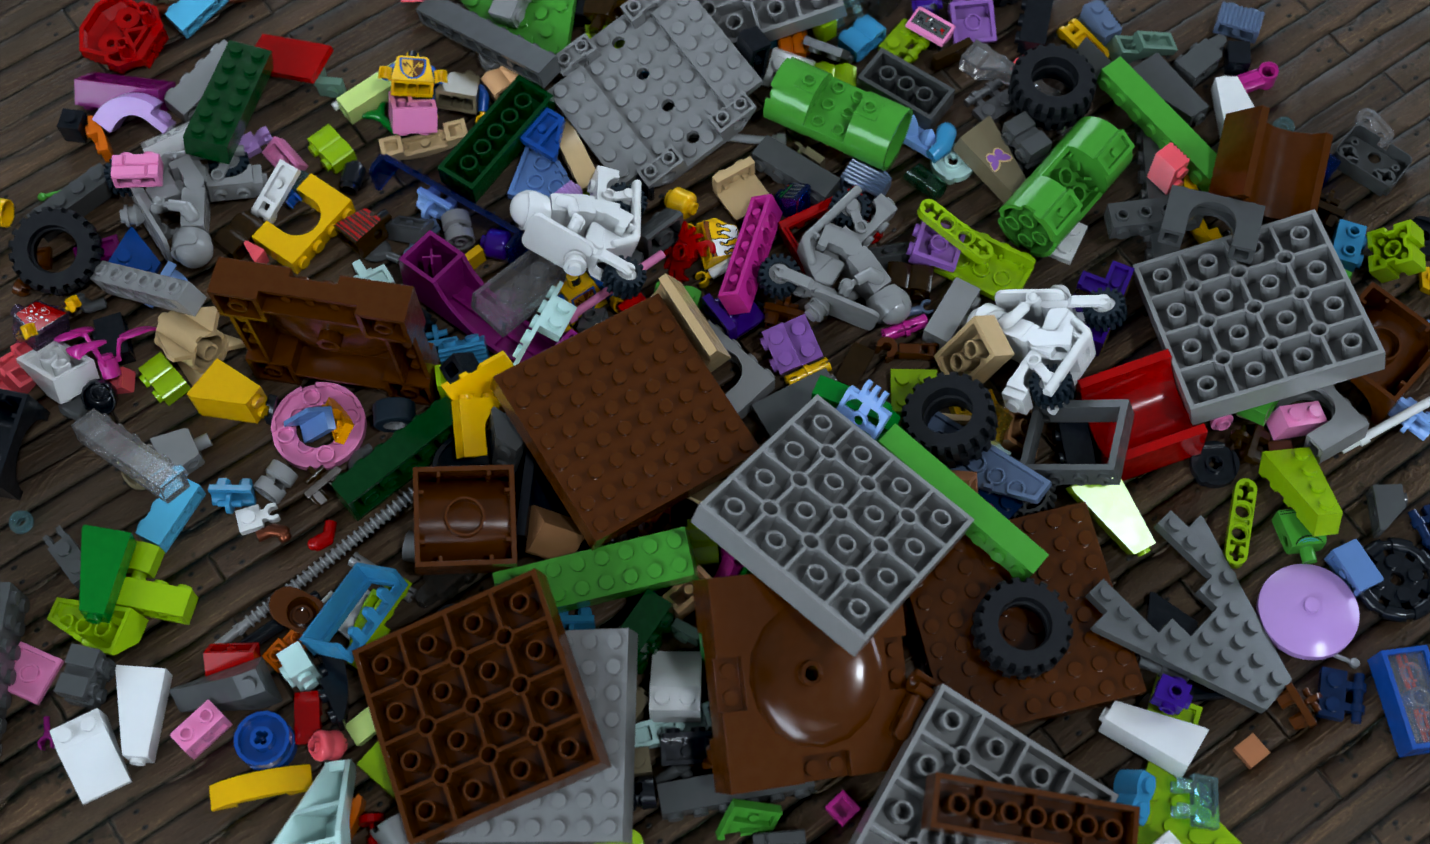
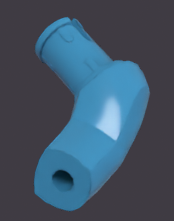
[926,122,957,163]

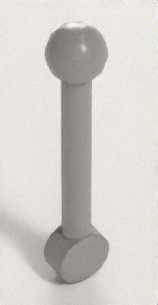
[1332,654,1360,669]

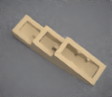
[559,119,596,192]

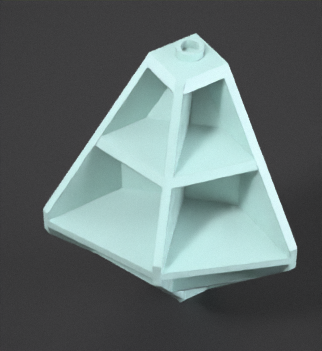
[272,759,356,844]

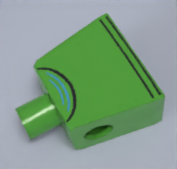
[1272,509,1327,564]

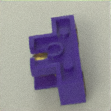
[1074,260,1135,356]

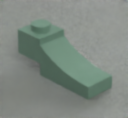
[1106,31,1178,64]

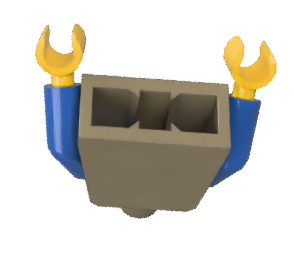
[429,70,489,123]

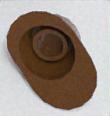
[269,586,324,634]

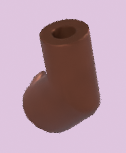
[255,523,292,543]

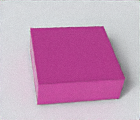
[824,790,861,828]

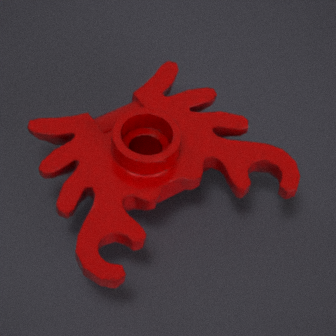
[664,221,716,283]

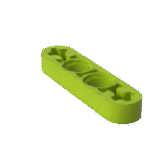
[917,199,994,264]
[1223,478,1257,569]

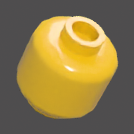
[664,187,699,220]

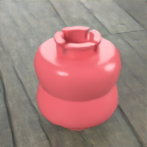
[308,729,348,762]

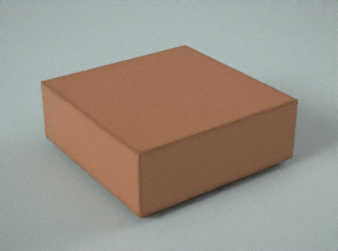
[1232,733,1271,770]

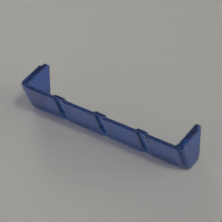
[369,153,530,267]

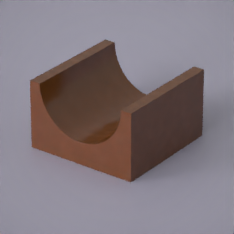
[1209,105,1334,224]
[1349,281,1430,425]
[413,464,517,575]

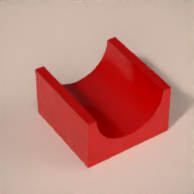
[1075,349,1208,481]

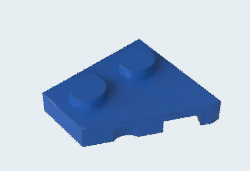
[520,107,565,163]
[108,227,161,274]

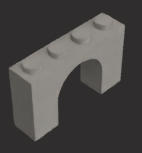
[707,320,775,419]
[1273,384,1369,464]

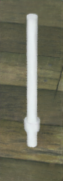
[1341,396,1430,454]

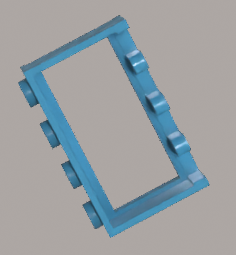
[299,562,408,663]

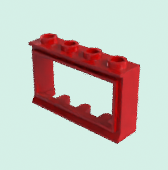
[778,186,883,274]

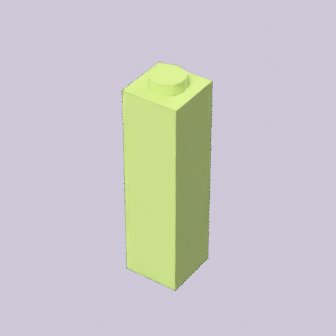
[336,61,396,125]

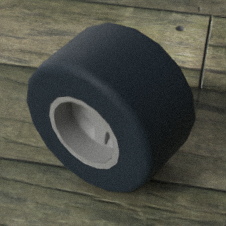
[373,397,416,433]

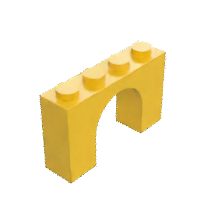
[252,173,356,275]
[451,392,503,459]

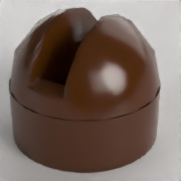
[12,277,33,297]

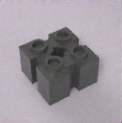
[1001,111,1052,178]
[54,643,116,710]

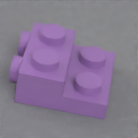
[948,0,997,45]
[906,221,966,273]
[760,314,824,376]

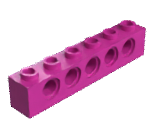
[718,194,783,315]

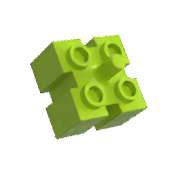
[1367,219,1426,283]

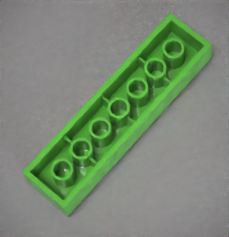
[493,526,699,613]

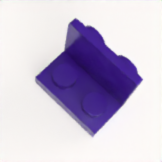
[702,293,765,339]

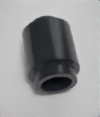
[339,160,366,195]

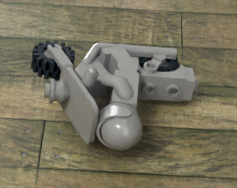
[104,145,268,269]
[757,185,911,330]

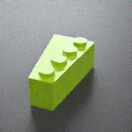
[1258,447,1343,536]

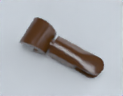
[875,336,939,363]
[888,669,936,740]

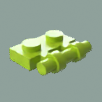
[878,18,930,63]

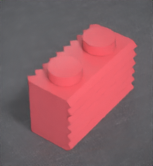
[1147,142,1190,195]

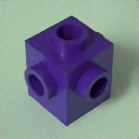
[1149,673,1193,715]

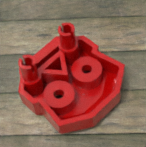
[79,0,169,74]

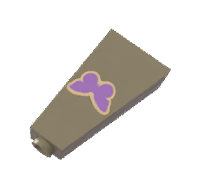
[952,116,1026,203]

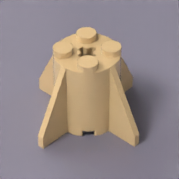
[154,306,246,386]

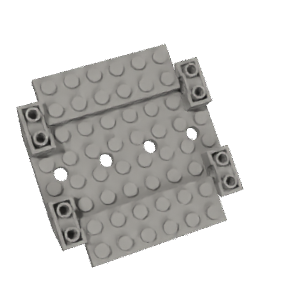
[547,0,764,189]

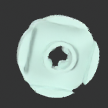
[930,143,973,185]

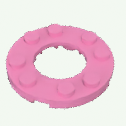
[271,382,367,471]

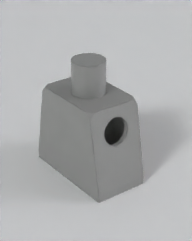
[150,428,213,480]

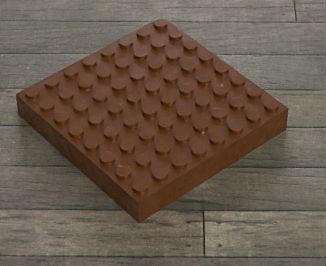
[491,294,760,551]
[906,501,1147,728]
[352,568,611,844]

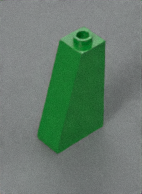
[79,524,137,624]

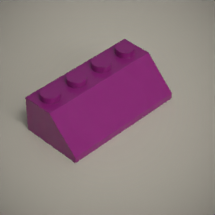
[74,71,176,112]

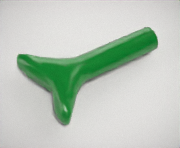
[362,101,403,138]

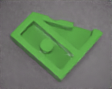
[715,799,782,840]

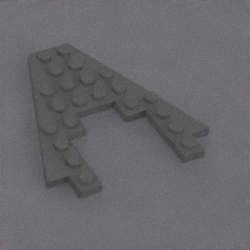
[1085,510,1292,714]

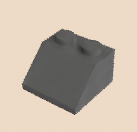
[636,208,684,259]
[487,406,527,474]

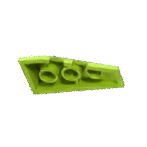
[47,597,149,656]

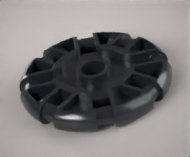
[1358,537,1430,622]

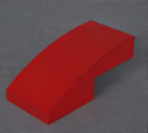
[294,690,323,745]

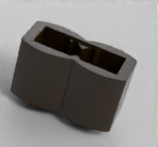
[213,210,263,260]
[887,261,934,301]

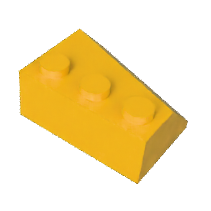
[441,351,513,427]

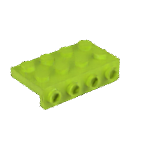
[931,223,1036,301]

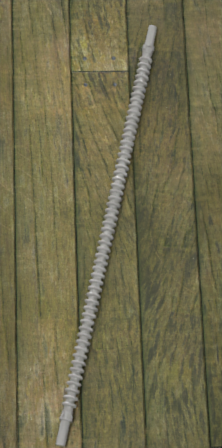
[213,412,506,644]

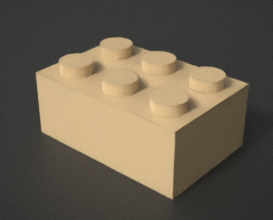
[934,315,1015,384]

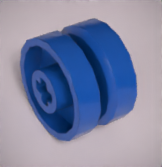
[234,711,297,771]

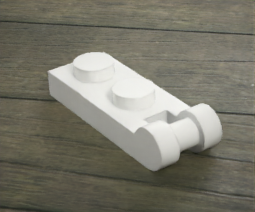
[251,159,302,224]

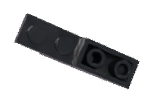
[311,653,349,731]

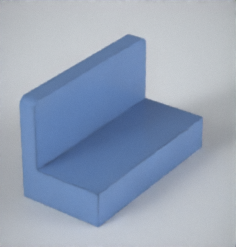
[283,406,337,443]
[1324,539,1384,598]

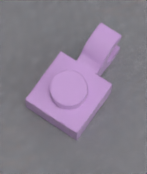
[239,126,272,158]

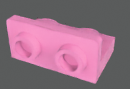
[170,700,233,760]

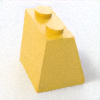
[187,358,269,424]

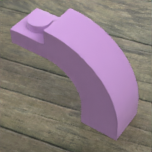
[92,92,176,134]

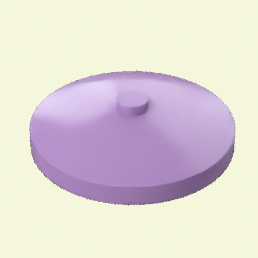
[1256,564,1359,660]

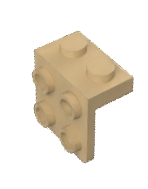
[712,156,769,222]

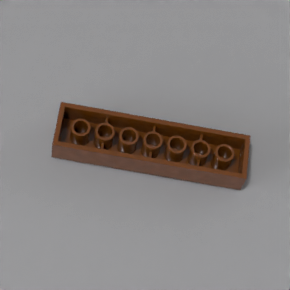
[921,772,1140,844]

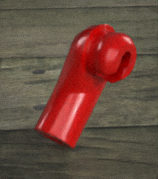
[307,520,337,551]

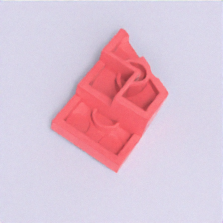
[0,337,36,394]

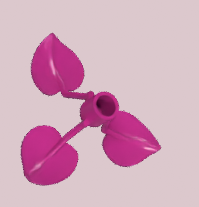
[53,326,157,380]

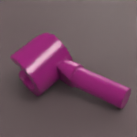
[38,716,55,751]

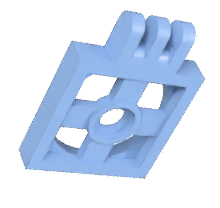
[836,379,893,441]

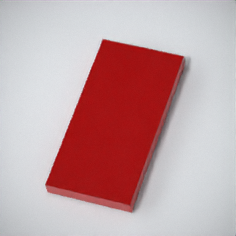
[255,34,334,84]

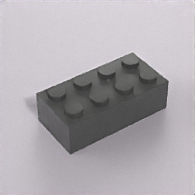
[856,47,955,130]

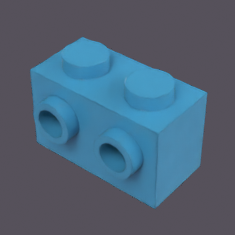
[1331,219,1367,272]

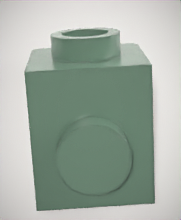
[314,68,346,98]
[671,617,700,647]

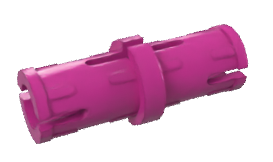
[881,313,929,339]

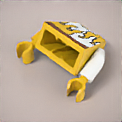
[687,218,739,288]

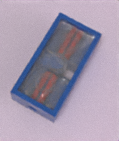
[1368,645,1430,758]

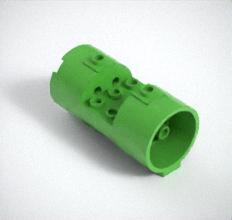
[763,57,913,171]
[998,116,1135,257]

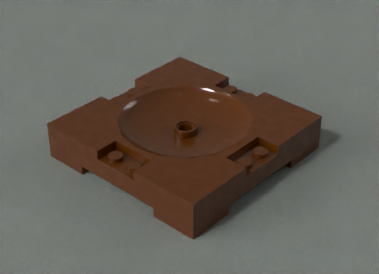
[207,257,441,406]
[692,574,912,795]

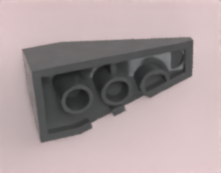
[169,657,283,712]

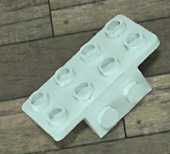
[512,281,577,366]

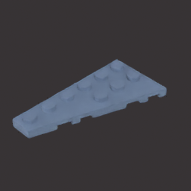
[928,411,1052,504]

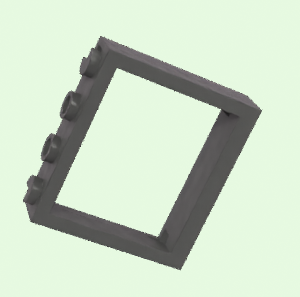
[1020,399,1135,486]

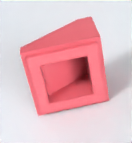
[244,241,269,264]
[106,366,136,394]

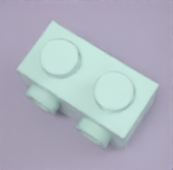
[276,641,322,692]

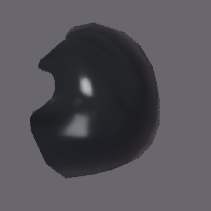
[81,379,118,417]

